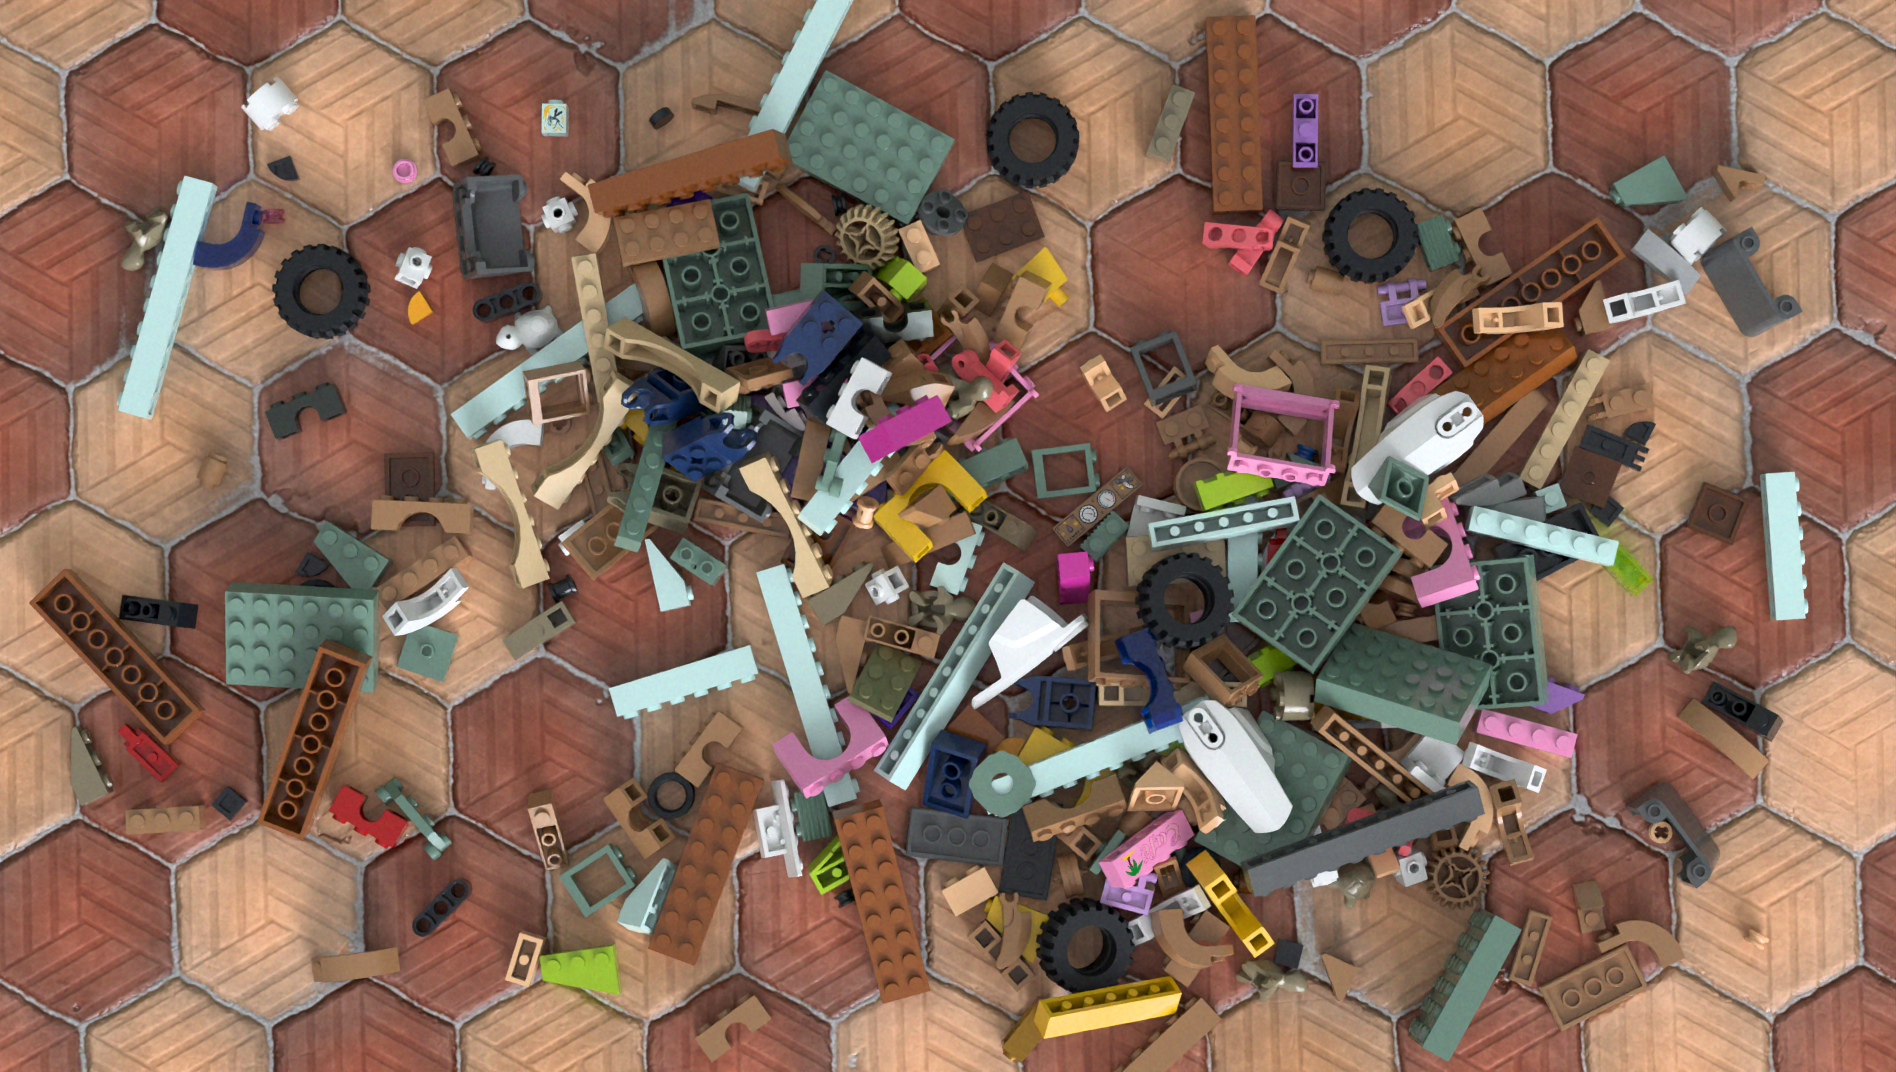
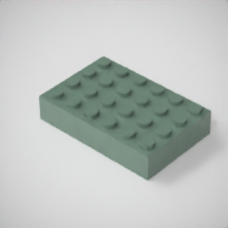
[787,70,955,226]
[661,193,774,356]
[1232,494,1402,675]
[1430,554,1550,710]
[225,582,379,693]
[1314,623,1492,745]
[1194,710,1353,889]
[1408,908,1522,1062]

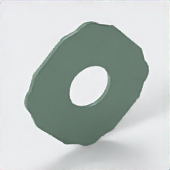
[969,750,1036,817]

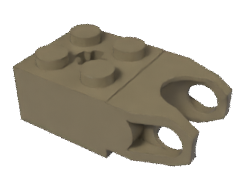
[607,463,702,535]

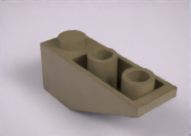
[959,500,1038,552]
[808,561,874,626]
[502,601,578,661]
[71,726,114,806]

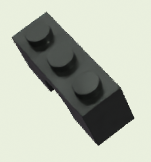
[855,300,934,344]
[265,382,348,440]

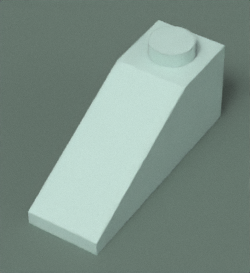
[645,539,694,612]
[617,858,678,936]

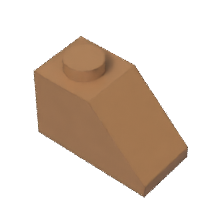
[1573,280,1614,337]
[898,484,957,528]

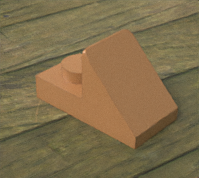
[1712,165,1766,201]
[1571,880,1606,933]

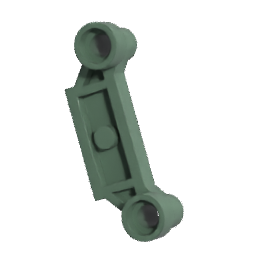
[815,428,847,498]
[374,777,452,861]

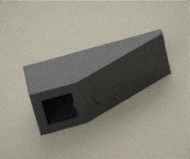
[119,595,198,629]
[1702,682,1784,742]

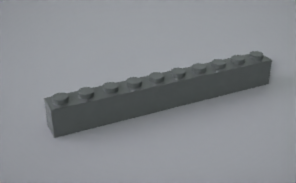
[1240,780,1485,897]

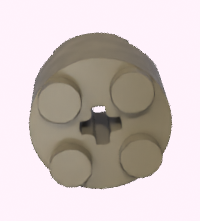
[1270,671,1314,721]

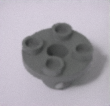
[919,189,968,236]

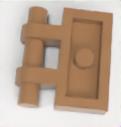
[1155,404,1216,461]

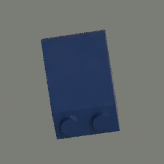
[922,730,987,819]

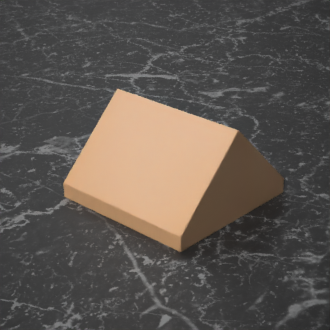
[1127,761,1184,811]

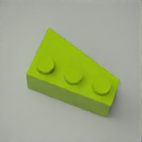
[872,256,927,304]
[1193,470,1274,513]
[1247,644,1298,688]
[807,834,850,895]
[539,943,622,995]

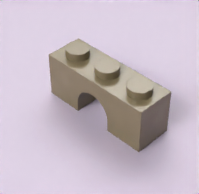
[1145,84,1195,165]

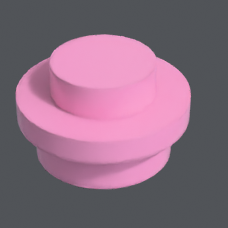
[393,159,417,183]

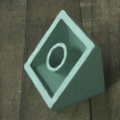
[1368,456,1429,521]

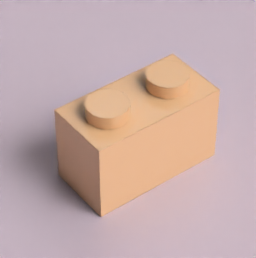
[898,220,940,275]
[941,864,999,916]
[505,930,547,987]

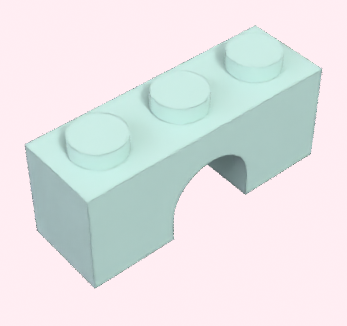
[930,522,985,595]

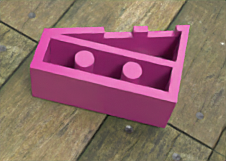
[858,395,952,463]
[1056,551,1094,605]

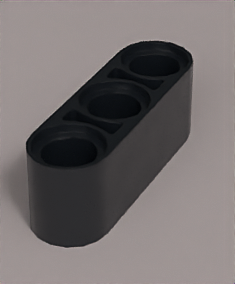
[472,282,543,323]
[412,878,472,937]

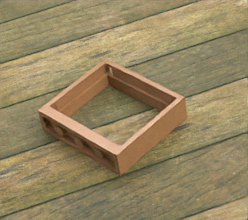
[1088,589,1190,691]

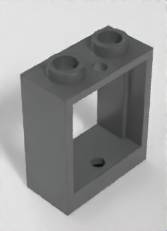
[1130,331,1197,407]

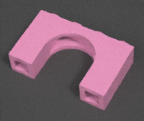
[765,298,848,408]
[1402,497,1480,608]
[772,696,889,799]

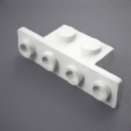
[753,779,803,878]

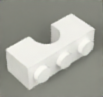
[826,357,893,439]

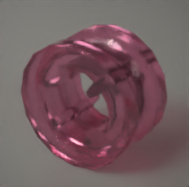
[262,209,285,224]

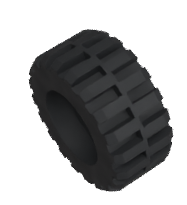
[986,92,1080,189]
[1322,188,1419,284]
[272,244,371,339]
[1135,552,1234,650]
[1036,898,1135,994]

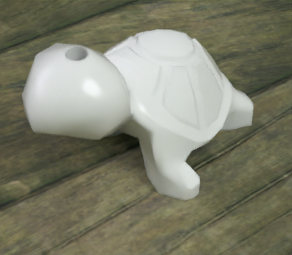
[496,305,563,355]

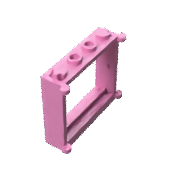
[930,317,1039,454]
[1227,383,1340,486]

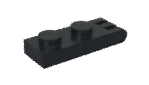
[1578,424,1649,472]

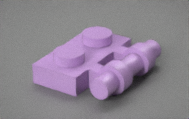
[1377,278,1432,327]
[1280,475,1331,499]
[1100,872,1158,915]

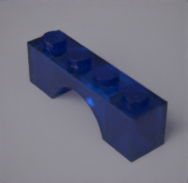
[1114,628,1183,734]

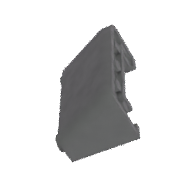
[452,174,535,280]
[1701,227,1803,337]
[701,403,804,523]
[1625,782,1720,889]

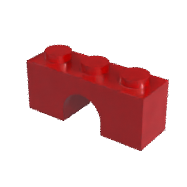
[328,784,410,849]

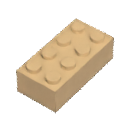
[1124,536,1227,586]

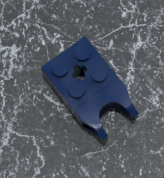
[772,289,863,386]
[621,367,710,425]
[662,412,757,482]
[1008,676,1097,732]

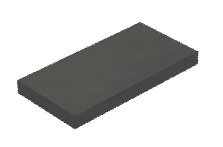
[905,807,1008,867]

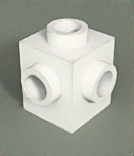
[541,196,578,234]
[394,247,433,289]
[864,566,909,606]
[1392,846,1428,887]

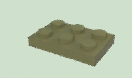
[847,643,922,723]

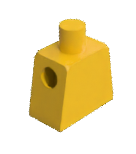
[1011,247,1070,308]

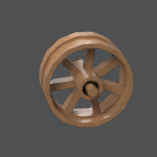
[1053,852,1088,899]

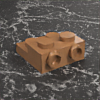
[725,357,793,394]
[1321,775,1368,830]

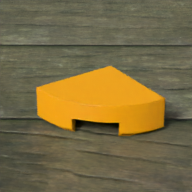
[408,291,433,325]
[994,737,1026,757]

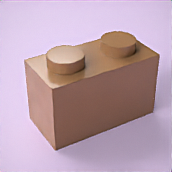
[848,271,904,323]

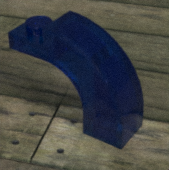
[193,202,265,271]

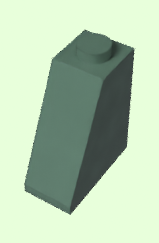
[1609,155,1688,208]

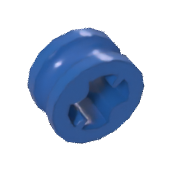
[1294,444,1318,462]

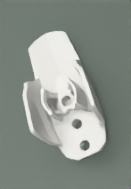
[1351,391,1484,505]
[971,596,1089,710]
[1179,700,1293,833]

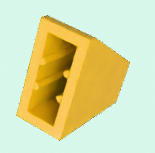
[984,895,1049,963]

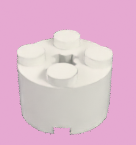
[241,76,299,131]
[1669,207,1727,265]

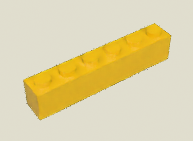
[1034,976,1182,1039]

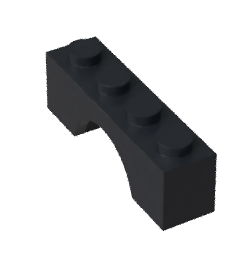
[796,330,891,426]

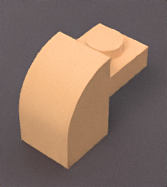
[1080,354,1127,413]
[1420,472,1459,530]

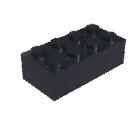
[1490,502,1600,581]

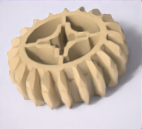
[834,204,900,270]

